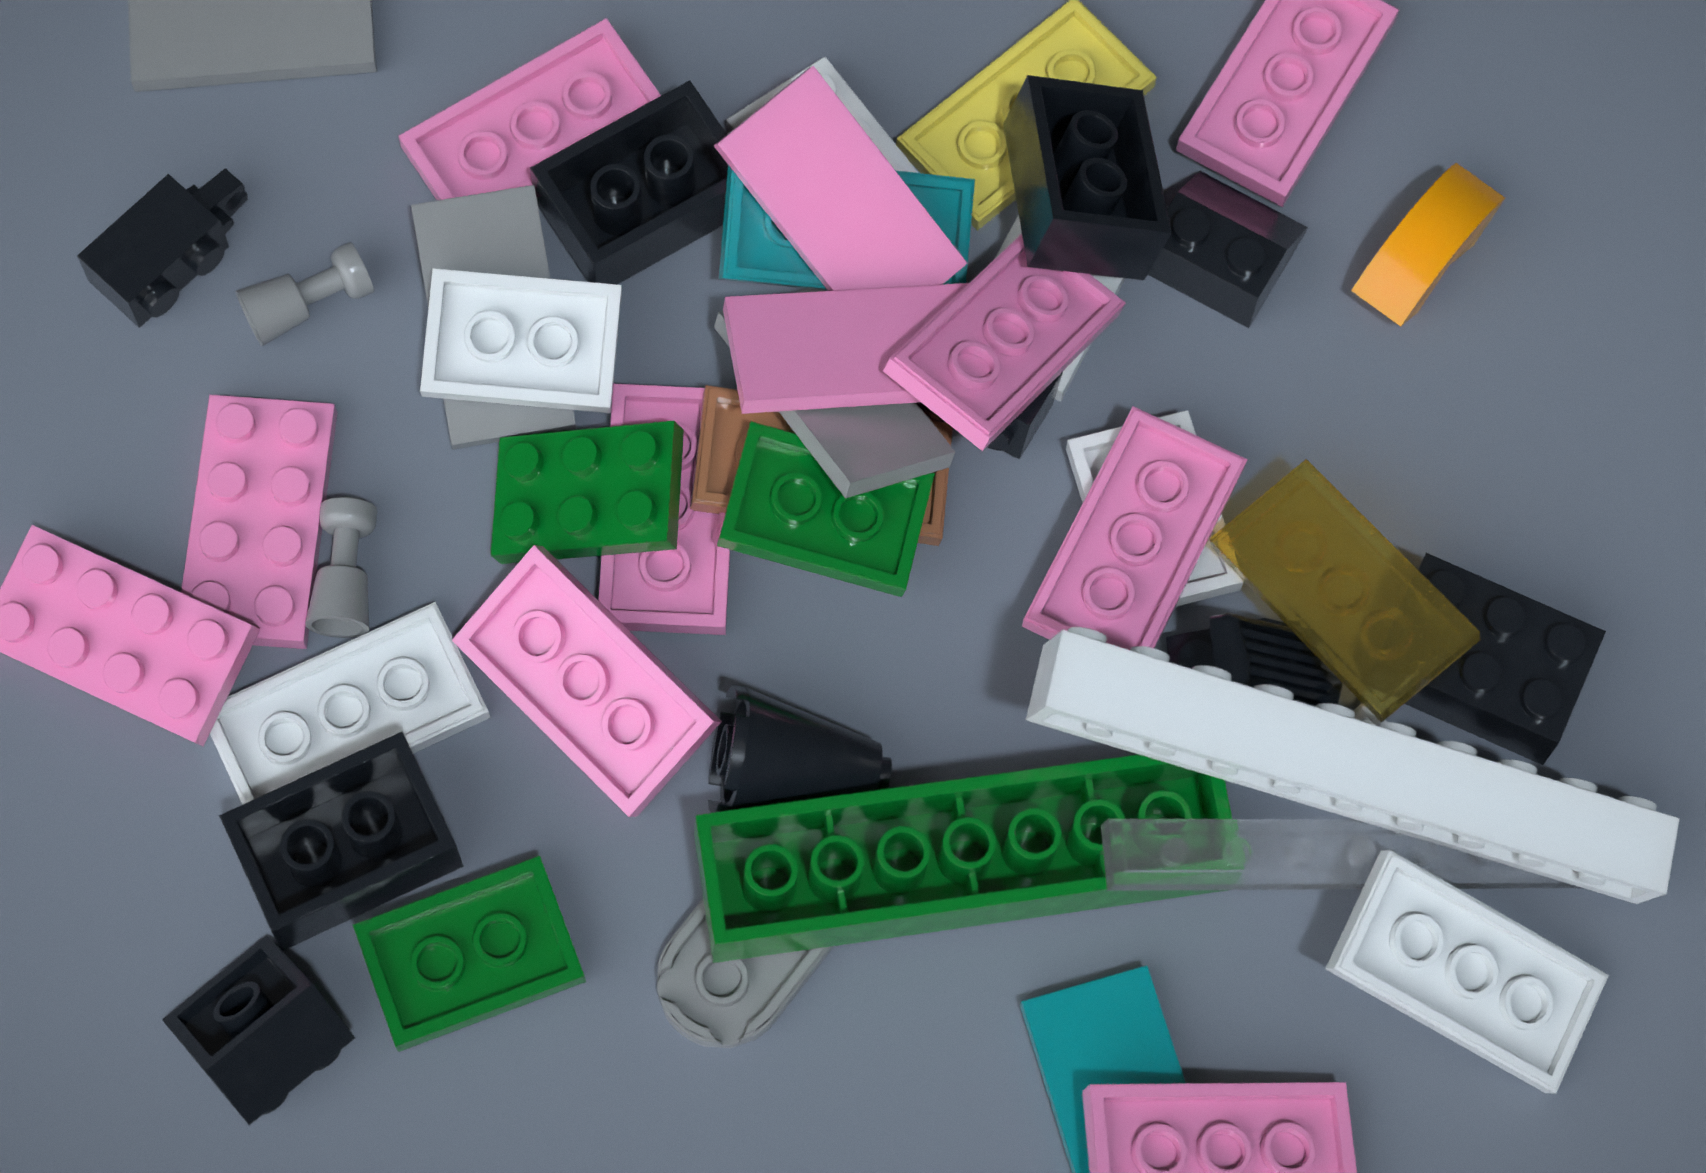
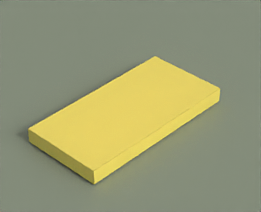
[896,0,1157,231]

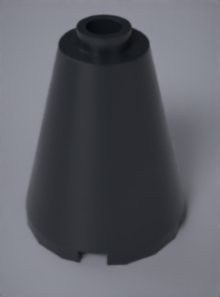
[708,685,892,813]

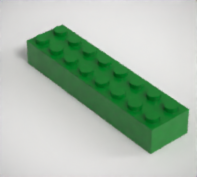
[694,754,1243,963]

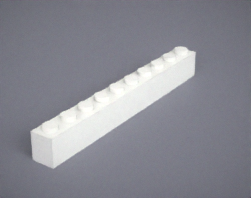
[1026,627,1680,904]

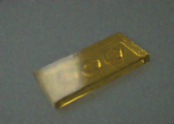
[1209,459,1481,722]

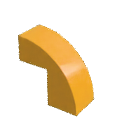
[1351,163,1505,327]

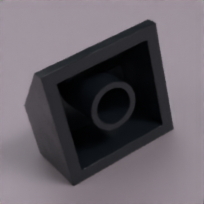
[1148,171,1308,329]
[162,935,355,1125]

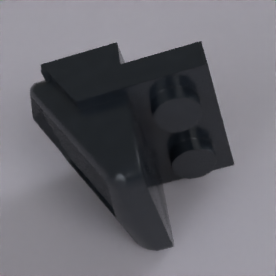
[1166,613,1343,707]

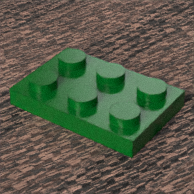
[491,421,684,564]
[717,421,935,597]
[353,856,586,1052]

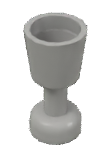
[235,242,374,347]
[305,497,377,638]

